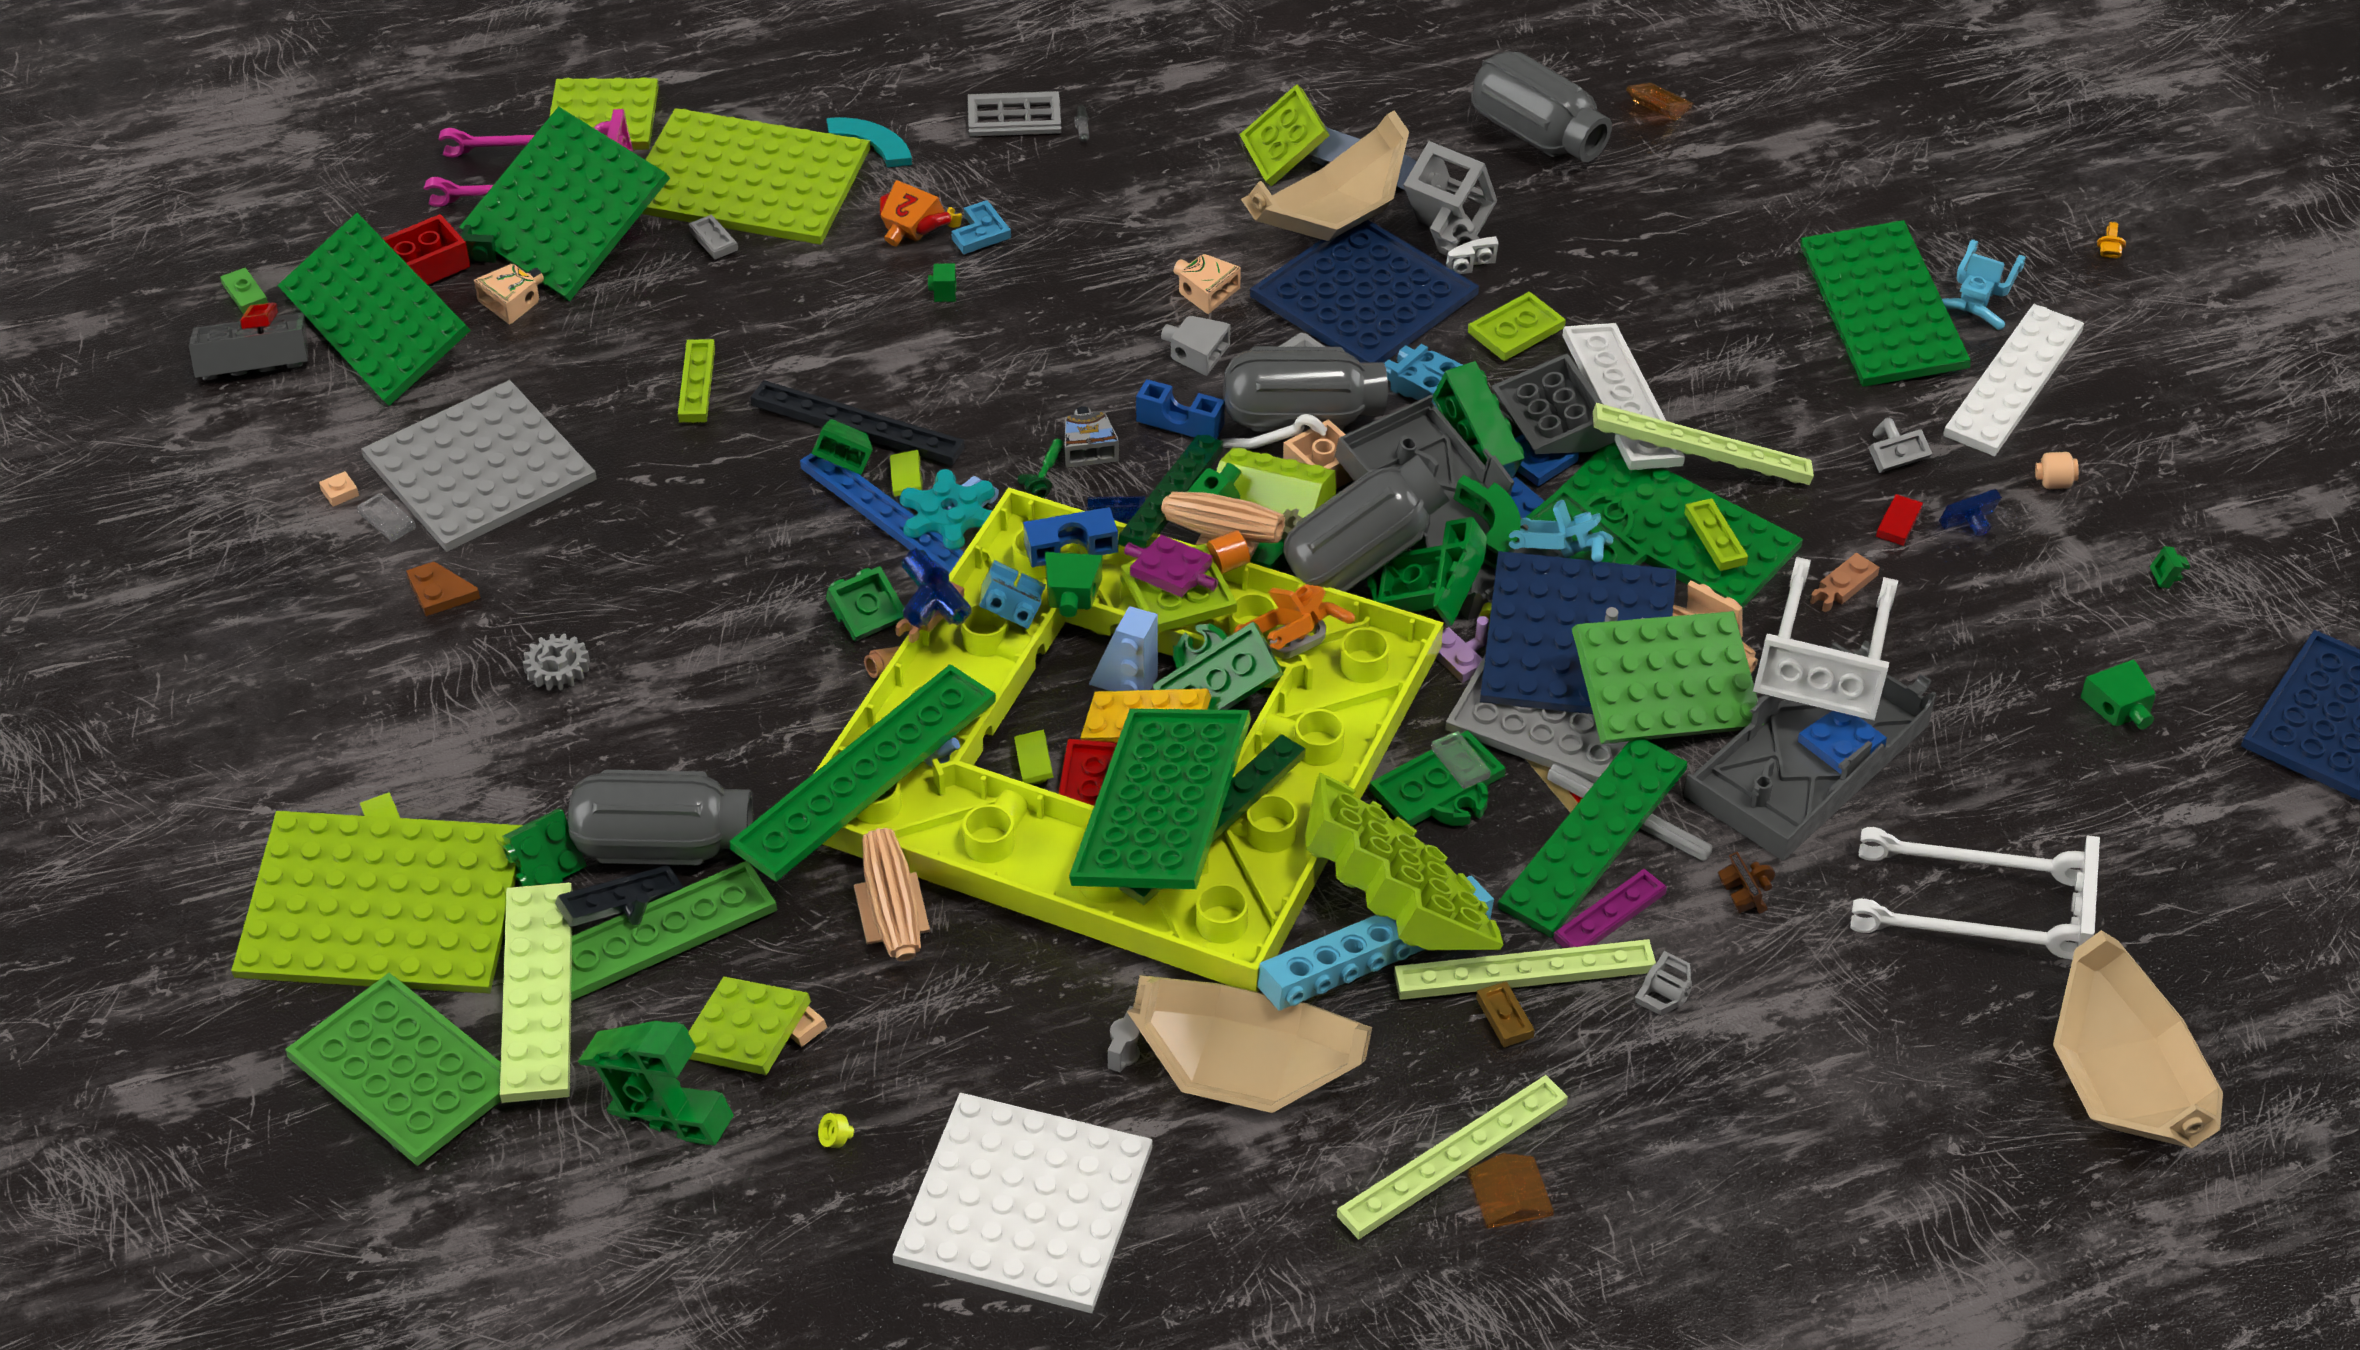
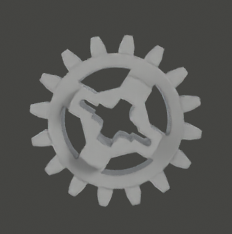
[523,634,590,690]

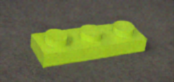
[1684,498,1748,571]

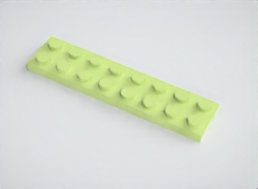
[500,883,573,1103]

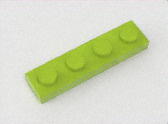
[678,339,715,423]

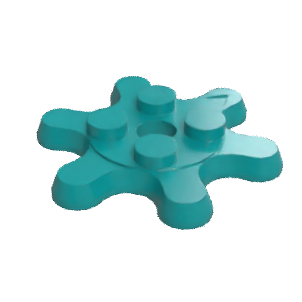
[899,469,995,550]

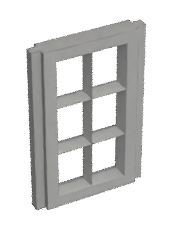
[968,91,1061,136]

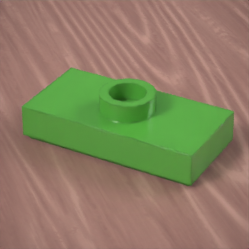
[220,267,268,313]

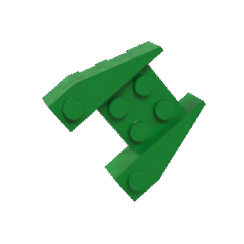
[1367,517,1487,626]
[578,1021,734,1146]

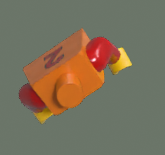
[880,180,962,246]

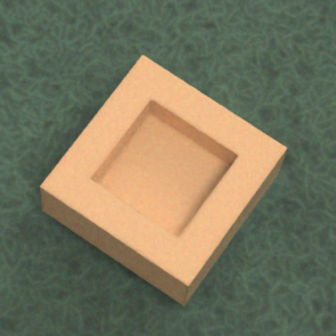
[319,471,359,507]
[790,1006,827,1047]

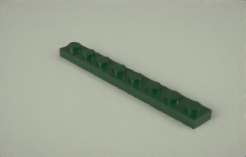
[1118,435,1224,549]
[1119,734,1306,905]

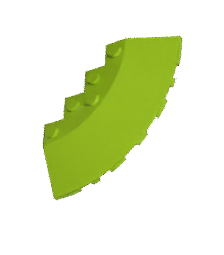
[1305,773,1504,950]

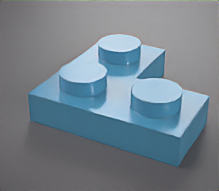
[951,200,1011,254]

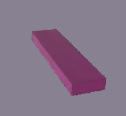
[1553,869,1667,948]

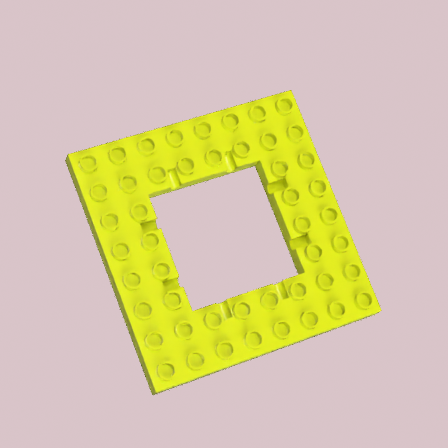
[814,487,1444,992]

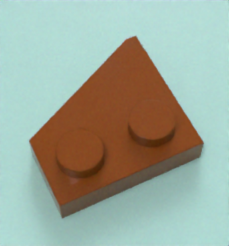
[406,562,480,616]

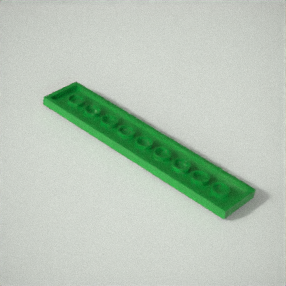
[729,664,996,882]

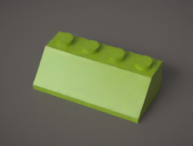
[1216,448,1336,518]

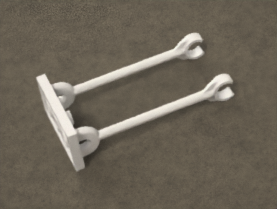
[1753,557,1898,721]
[1850,827,2100,960]

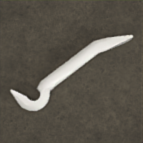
[1221,414,1327,449]

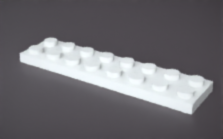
[1943,304,2084,456]
[1562,323,1685,470]

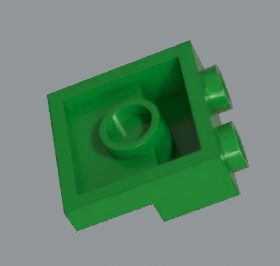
[826,566,905,642]
[502,808,587,887]

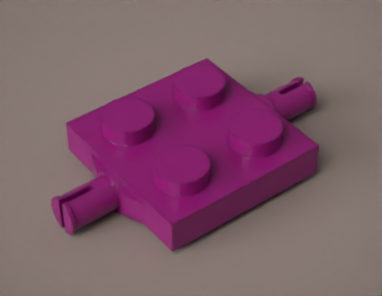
[1124,535,1218,597]

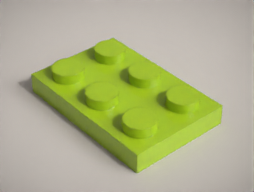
[1468,292,1566,361]

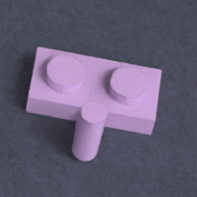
[1436,616,1489,683]

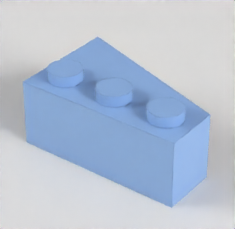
[1089,606,1158,691]

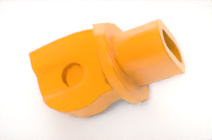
[2097,222,2126,258]

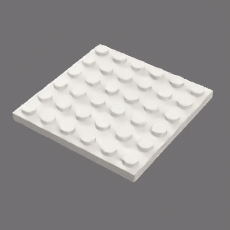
[893,1093,1152,1313]

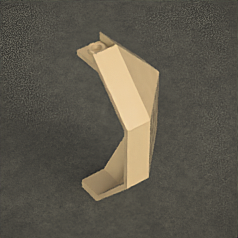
[1241,110,1409,241]
[2053,930,2223,1148]
[1127,975,1372,1113]

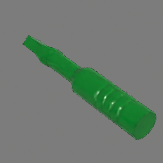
[1038,439,1064,478]

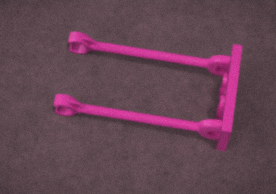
[424,109,633,207]

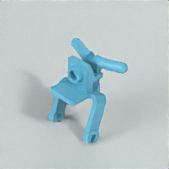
[1942,240,2026,330]
[1509,500,1613,562]

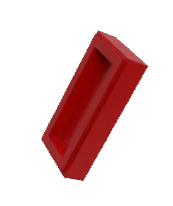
[240,302,278,329]
[1876,494,1923,546]

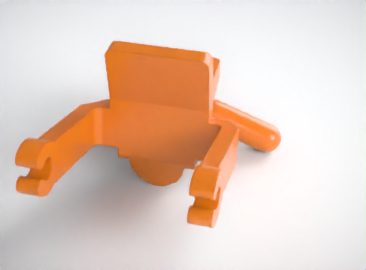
[1234,584,1355,650]

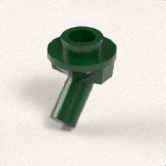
[1018,474,1052,498]

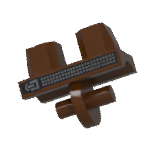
[1717,852,1775,914]

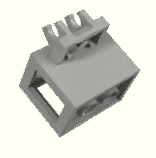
[1403,141,1497,256]

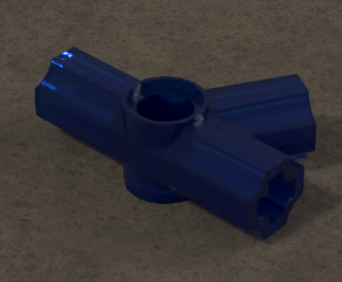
[902,548,972,628]

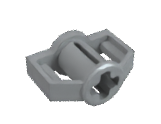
[1635,951,1692,1016]
[1108,1006,1141,1072]

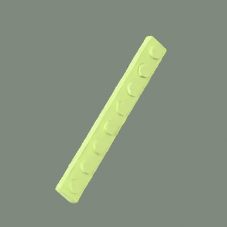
[1593,403,1814,485]
[1394,939,1656,1000]
[1337,1075,1568,1240]

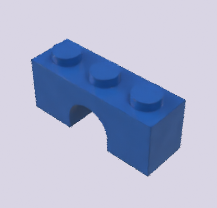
[1136,379,1225,439]
[1023,507,1118,567]

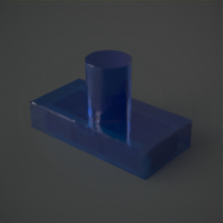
[1939,489,2002,536]

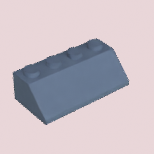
[1308,127,1417,190]

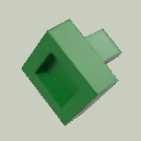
[2150,546,2191,588]

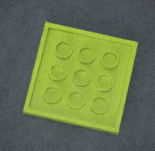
[550,77,659,150]

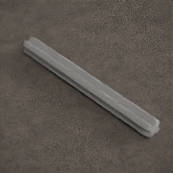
[1547,764,1713,861]

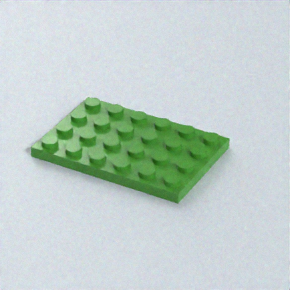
[1572,611,1764,744]
[285,973,501,1166]

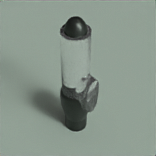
[1074,105,1089,142]

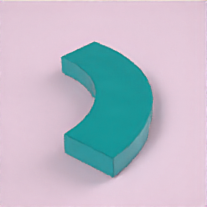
[827,117,912,167]

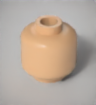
[2035,452,2079,489]

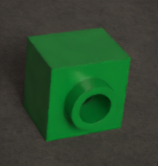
[928,263,956,302]

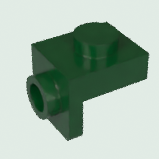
[459,225,497,263]

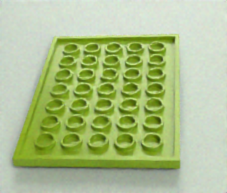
[642,108,870,245]
[231,811,523,994]

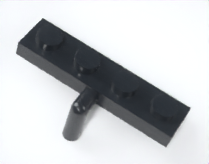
[555,865,684,927]

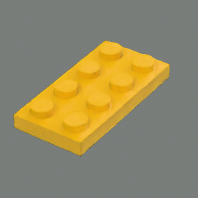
[1080,689,1211,743]

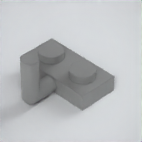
[1869,418,1932,473]

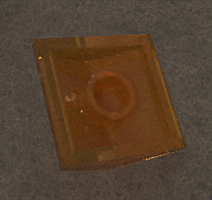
[1626,83,1693,121]
[1468,1153,1554,1229]

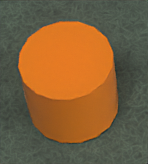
[1207,530,1250,574]

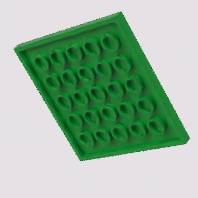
[459,106,670,302]

